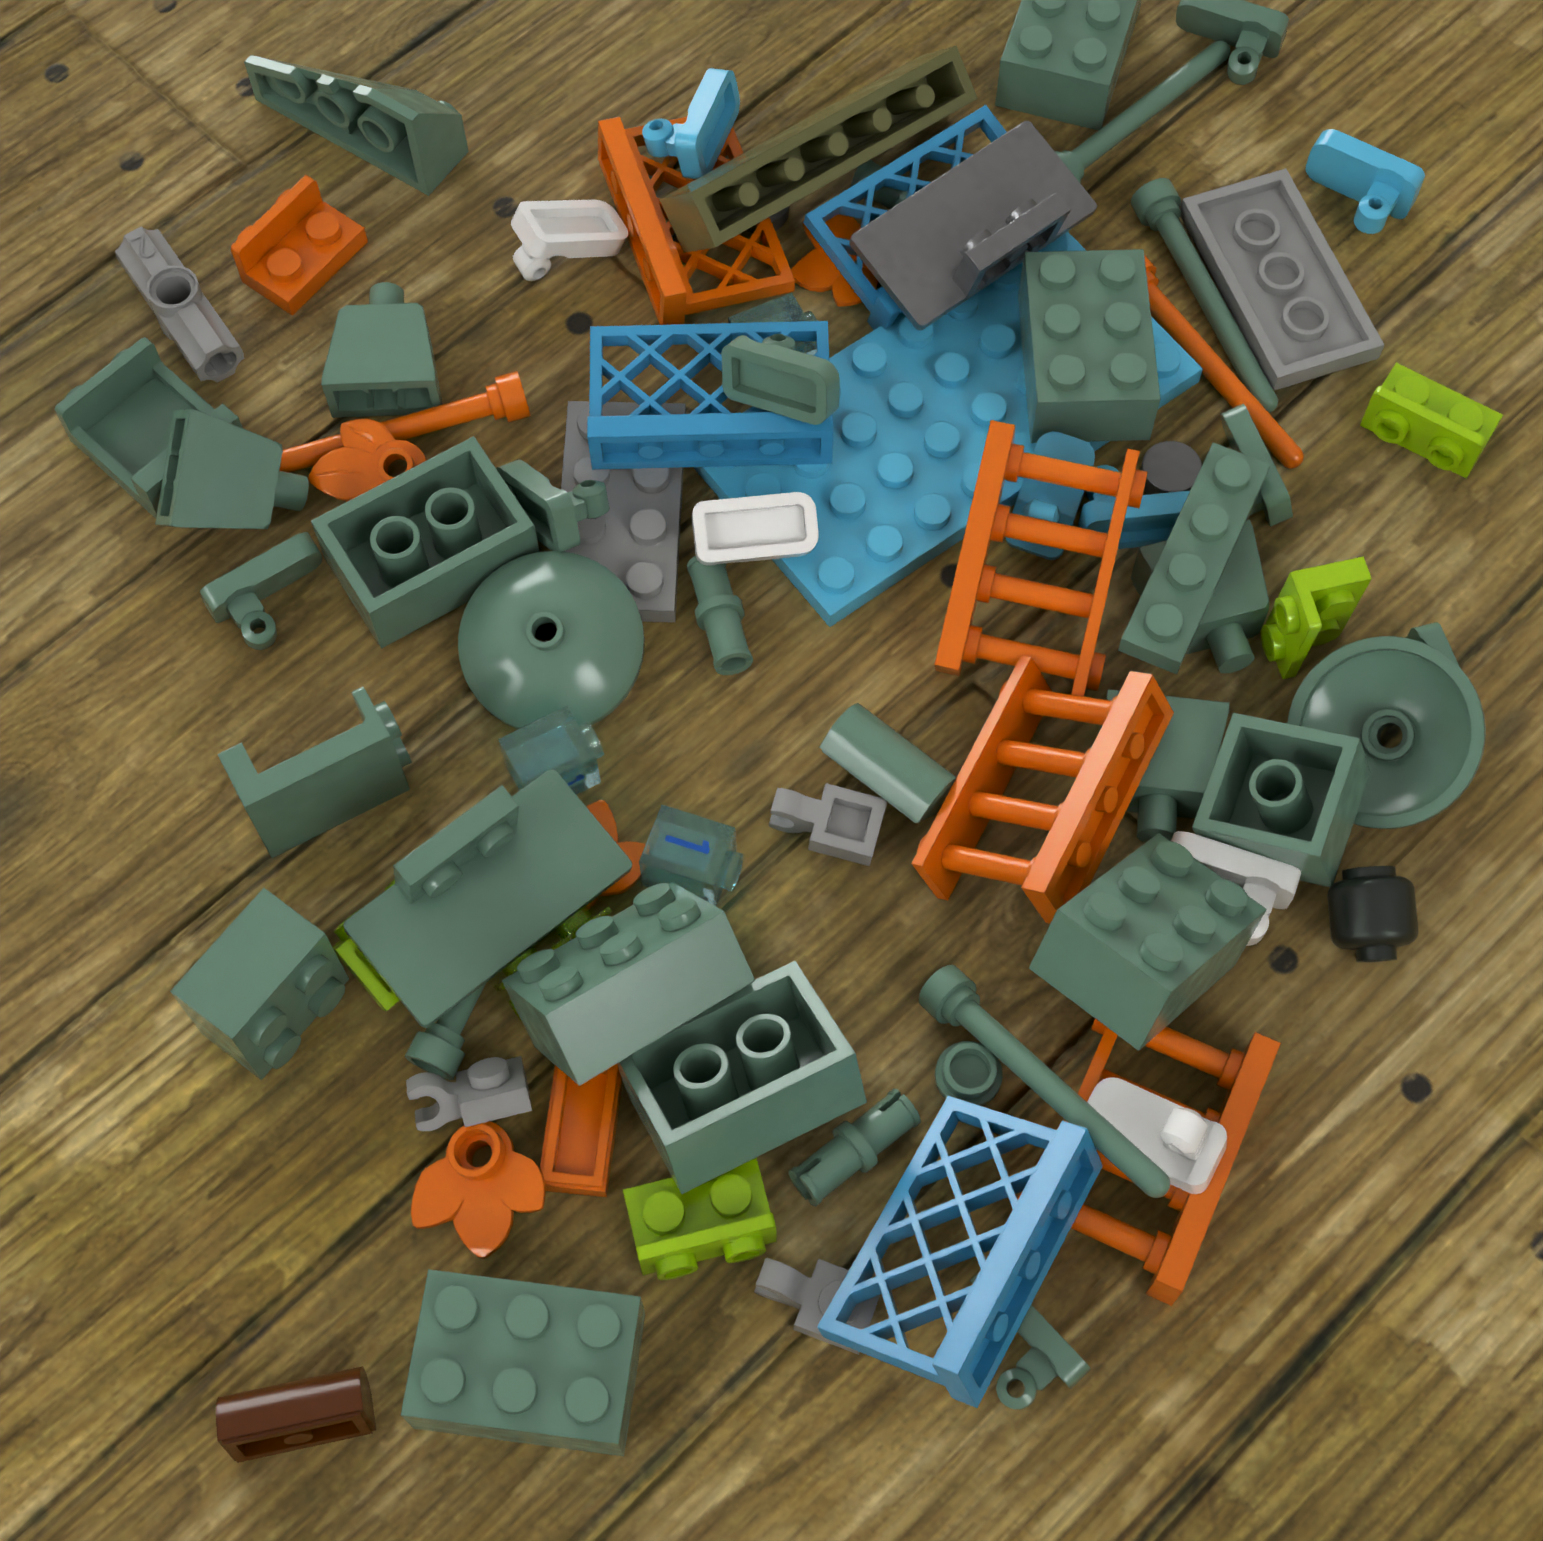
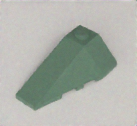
[244,55,469,196]

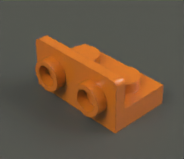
[231,175,368,316]

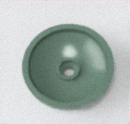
[458,551,645,735]
[1287,636,1486,829]

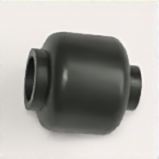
[1327,866,1418,962]

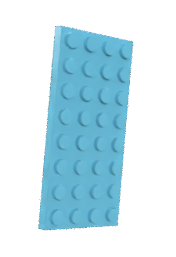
[693,232,1203,627]

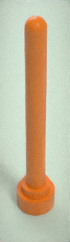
[1144,254,1304,469]
[279,371,531,473]

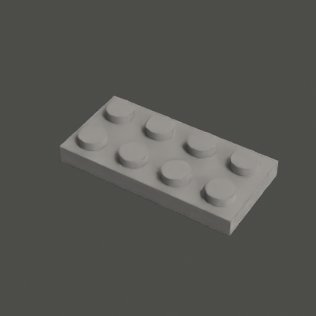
[1180,168,1384,391]
[561,401,686,622]

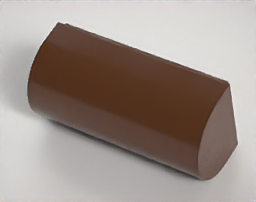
[216,1366,376,1463]

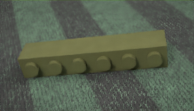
[659,46,978,253]

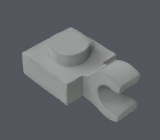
[769,783,887,866]
[406,1056,532,1131]
[754,1258,880,1355]

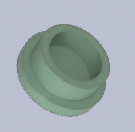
[935,1041,1003,1106]

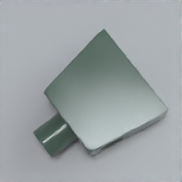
[321,282,443,418]
[155,409,309,529]
[1131,520,1269,673]
[1099,689,1229,843]

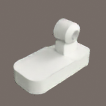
[511,200,628,281]
[692,492,819,566]
[1171,831,1301,946]
[1087,1077,1227,1194]

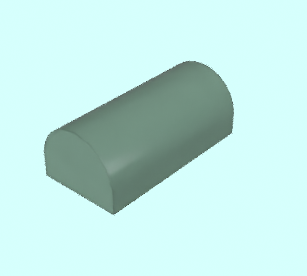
[819,703,956,823]

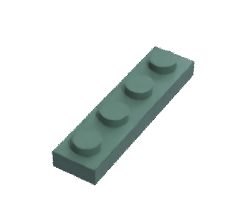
[1118,442,1271,675]

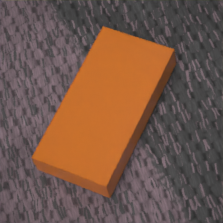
[540,1064,623,1197]

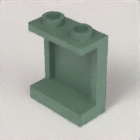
[55,337,243,518]
[217,686,412,858]

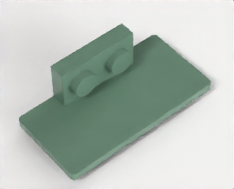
[343,769,632,1028]

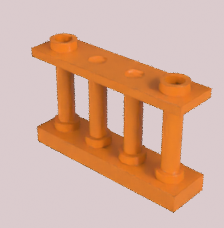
[934,420,1148,696]
[911,656,1174,924]
[1018,1018,1281,1306]

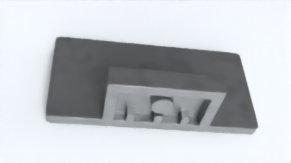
[849,121,1097,330]

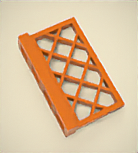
[598,117,795,325]

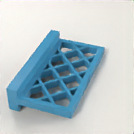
[803,105,1007,330]
[587,321,833,470]
[817,1096,1103,1408]

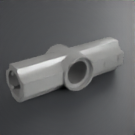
[115,226,244,383]

